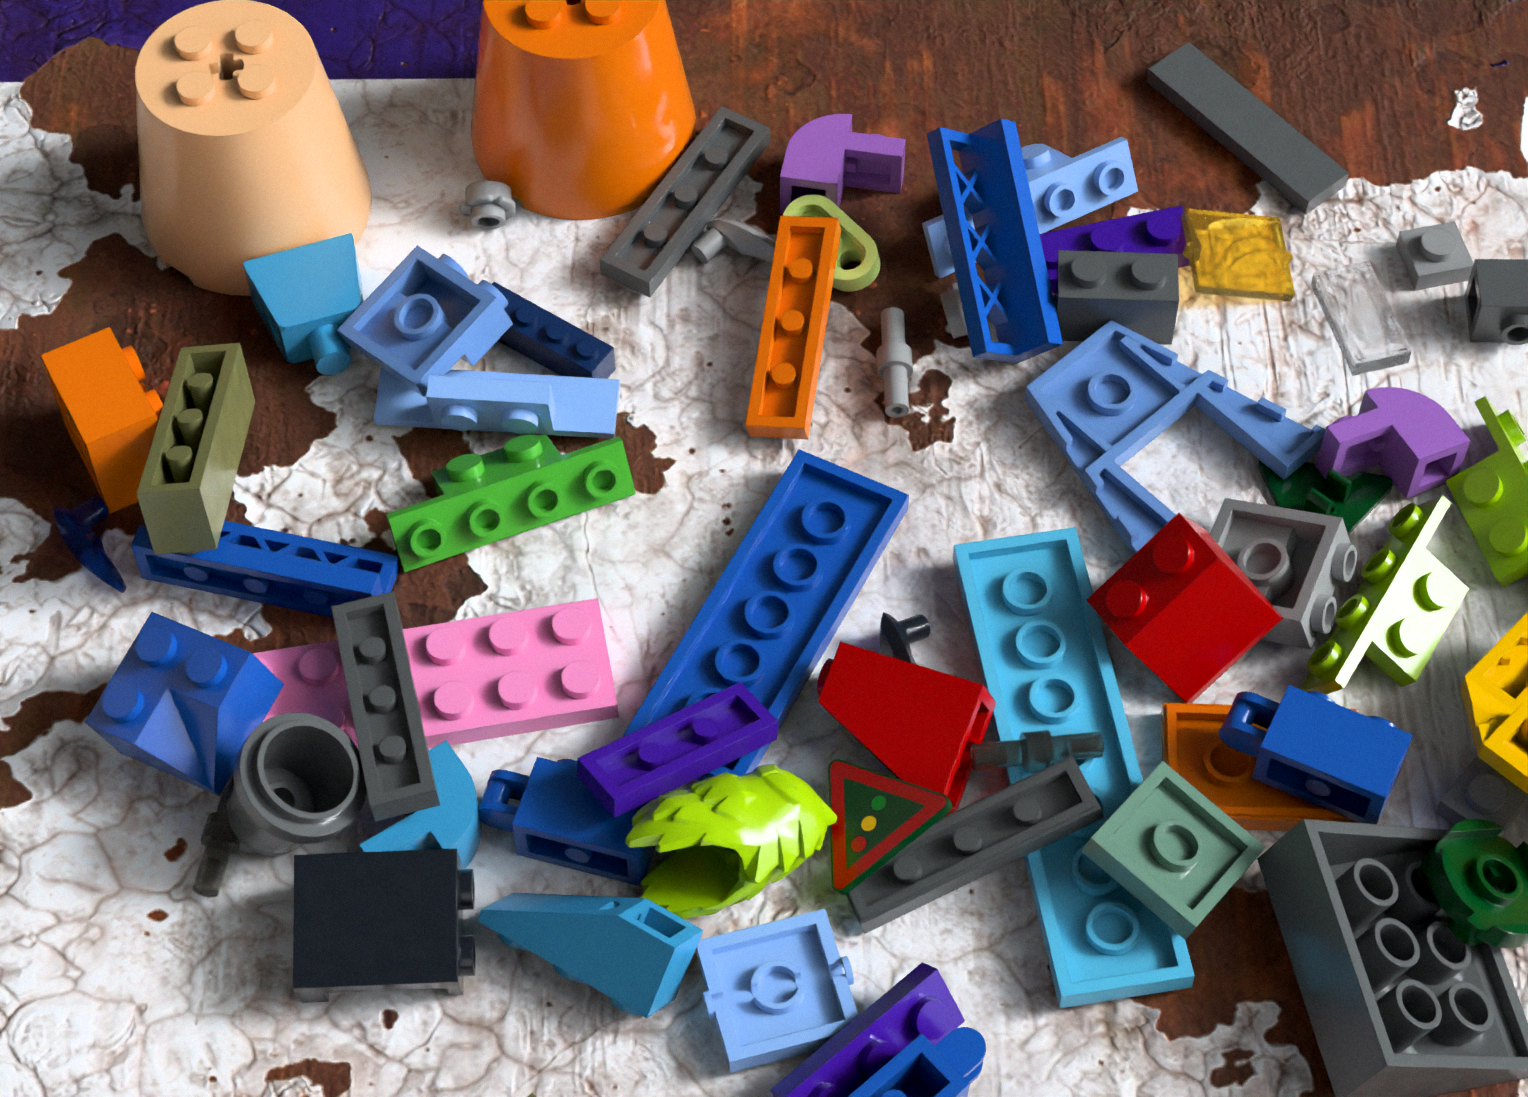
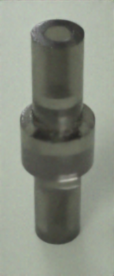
[970,730,1104,772]
[192,772,241,898]

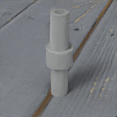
[876,307,913,418]

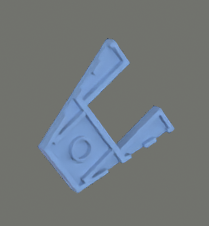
[1025,320,1325,555]

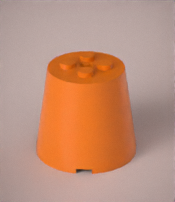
[471,0,696,220]

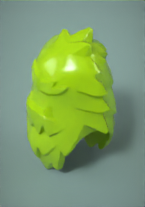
[625,764,837,919]

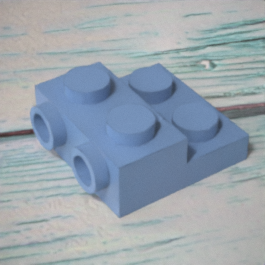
[337,245,513,397]

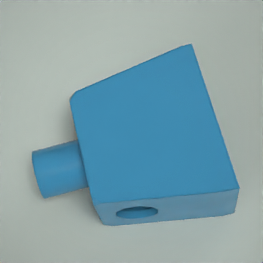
[243,233,364,375]

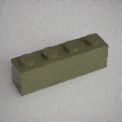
[137,343,256,554]

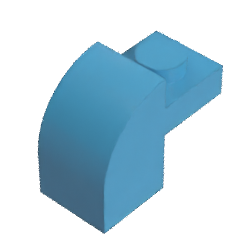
[359,740,482,869]

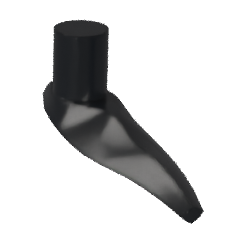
[879,612,930,665]

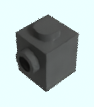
[1464,259,1528,345]

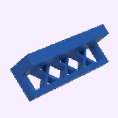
[926,119,1063,364]
[131,520,401,618]

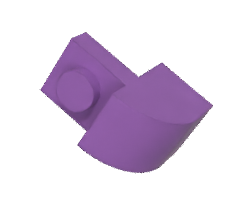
[780,114,906,214]
[1315,387,1471,499]

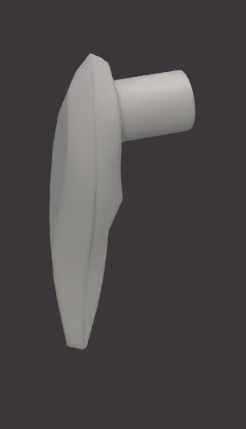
[691,219,776,264]

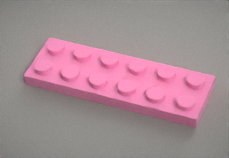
[252,598,619,750]

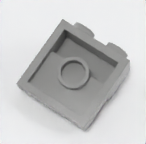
[1210,498,1357,649]

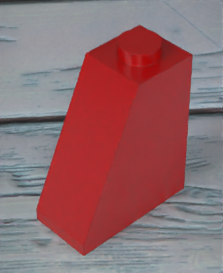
[817,642,996,819]

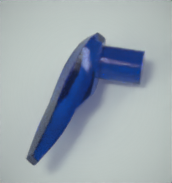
[54,495,127,593]

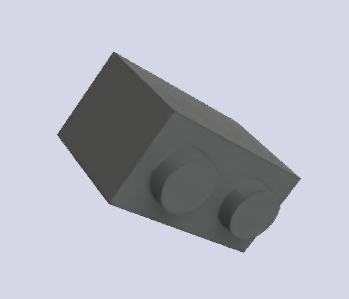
[1053,250,1179,344]

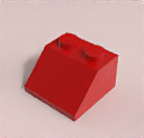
[1086,513,1283,703]

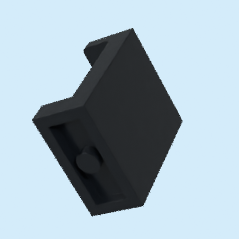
[293,849,476,1003]

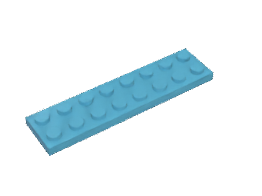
[953,527,1195,1008]

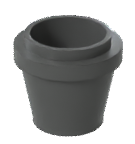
[227,712,367,856]

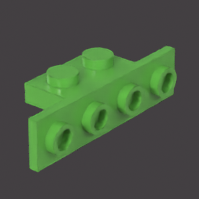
[386,434,636,573]

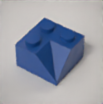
[85,612,284,796]

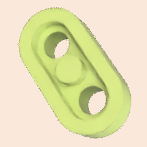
[783,194,881,292]

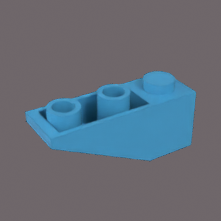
[477,893,703,1018]

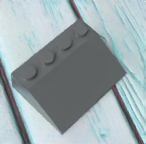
[1257,819,1528,1097]

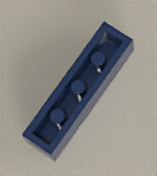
[492,282,616,379]

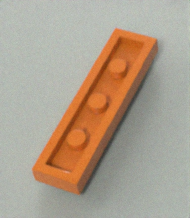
[745,216,841,440]

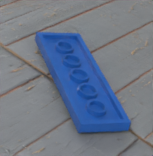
[623,449,909,781]

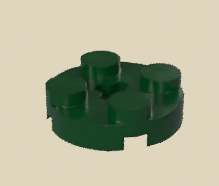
[1421,819,1528,948]

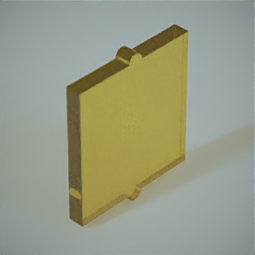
[1181,208,1295,302]

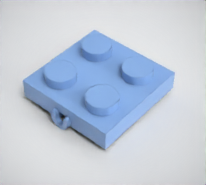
[696,909,858,1073]

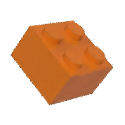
[41,327,163,514]

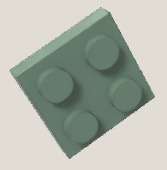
[1082,761,1266,940]

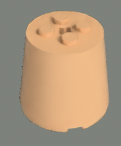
[135,0,372,296]

